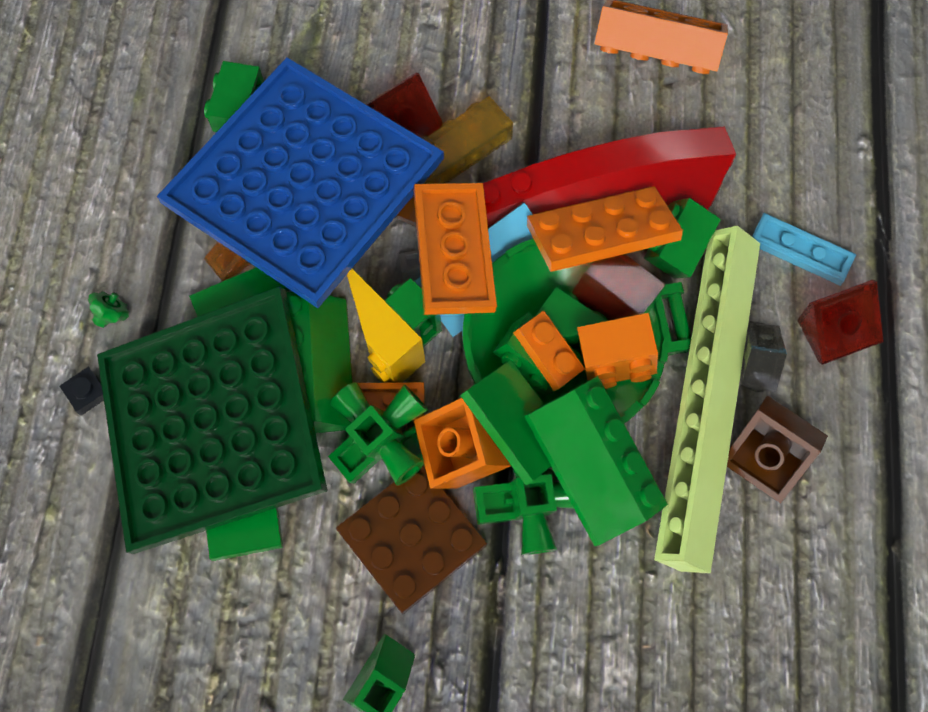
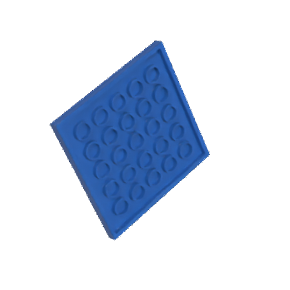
[157,57,444,308]

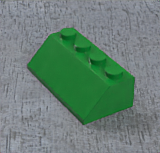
[286,292,353,433]
[524,376,668,546]

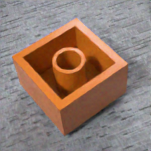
[577,313,658,389]
[414,398,511,489]

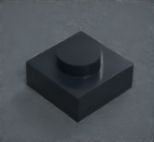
[59,366,104,416]

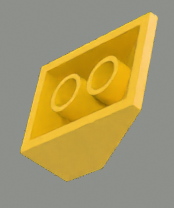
[347,269,426,383]

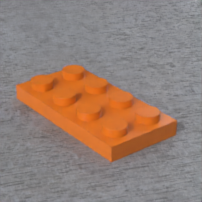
[413,183,497,315]
[527,186,683,272]

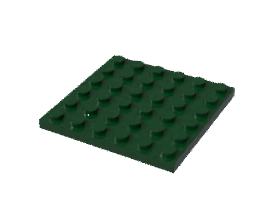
[97,287,328,554]

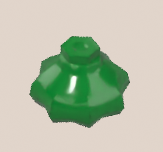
[88,291,129,328]

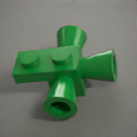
[328,382,428,486]
[473,467,574,555]

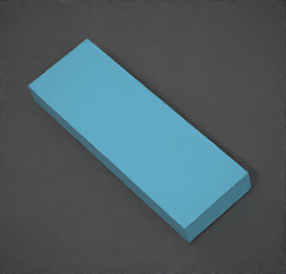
[752,213,856,286]

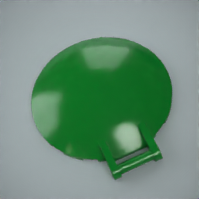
[462,239,691,424]

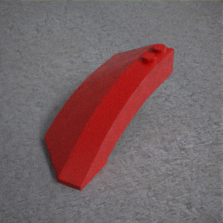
[483,126,736,228]

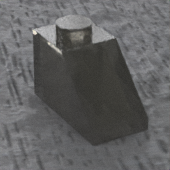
[740,321,787,392]

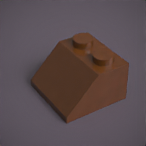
[727,395,828,504]

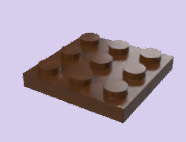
[336,466,487,615]

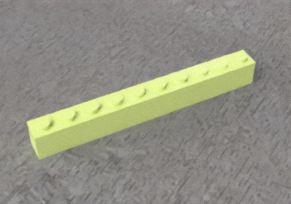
[654,226,760,573]

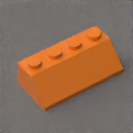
[594,0,728,74]

